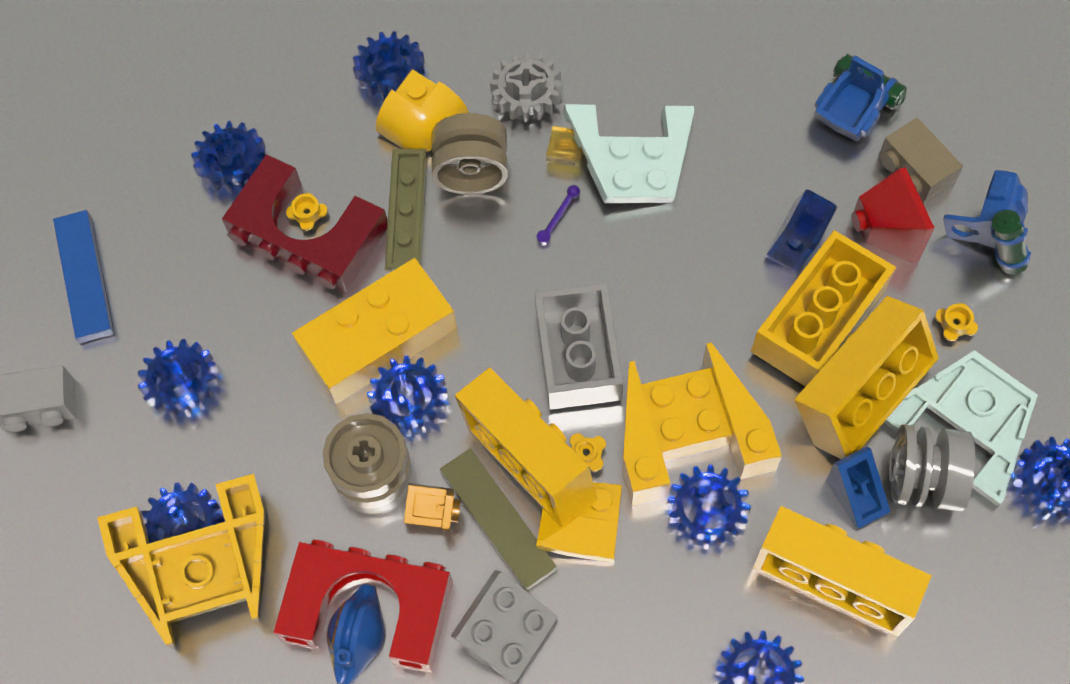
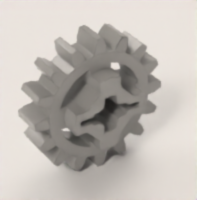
[490,52,563,122]

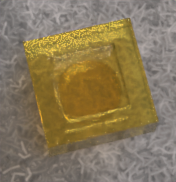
[546,126,583,167]

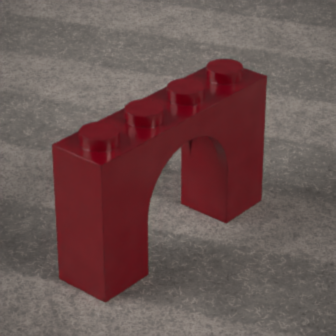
[222,154,388,292]

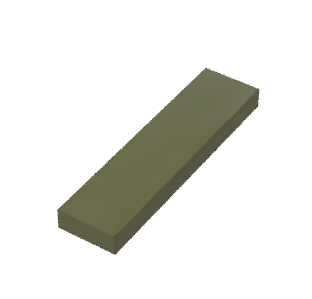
[385,149,427,275]
[440,448,557,592]

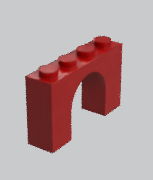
[273,540,453,672]

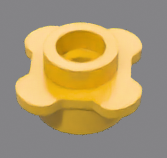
[286,193,328,231]
[935,303,978,341]
[569,433,606,472]

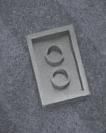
[534,283,623,409]

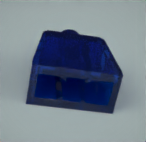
[766,189,837,273]

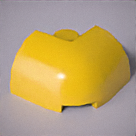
[375,69,469,152]

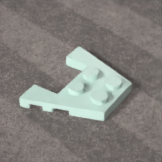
[563,104,695,203]
[884,350,1038,506]

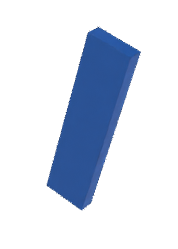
[53,210,114,344]

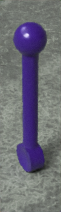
[537,185,580,246]

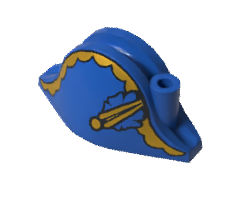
[326,584,385,684]

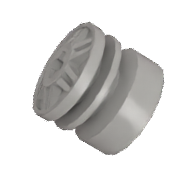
[889,424,975,511]

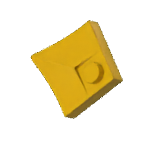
[536,482,622,563]

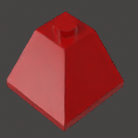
[851,167,935,263]

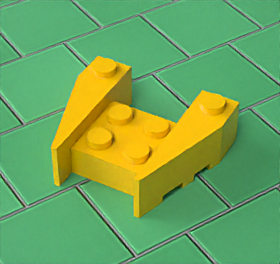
[622,342,782,506]
[97,474,265,647]

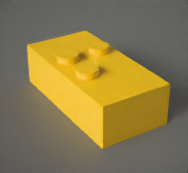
[750,230,896,387]
[292,258,457,405]
[794,296,939,459]
[455,367,597,529]
[753,506,932,637]

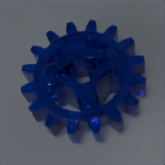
[353,31,425,100]
[191,121,267,193]
[138,339,220,418]
[367,356,448,436]
[1012,437,1070,521]
[666,464,751,549]
[141,483,224,543]
[715,631,804,684]

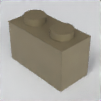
[879,117,963,204]

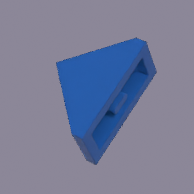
[826,446,891,529]

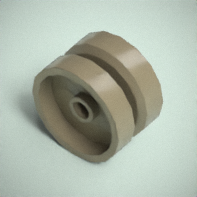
[432,113,508,195]
[322,413,412,509]

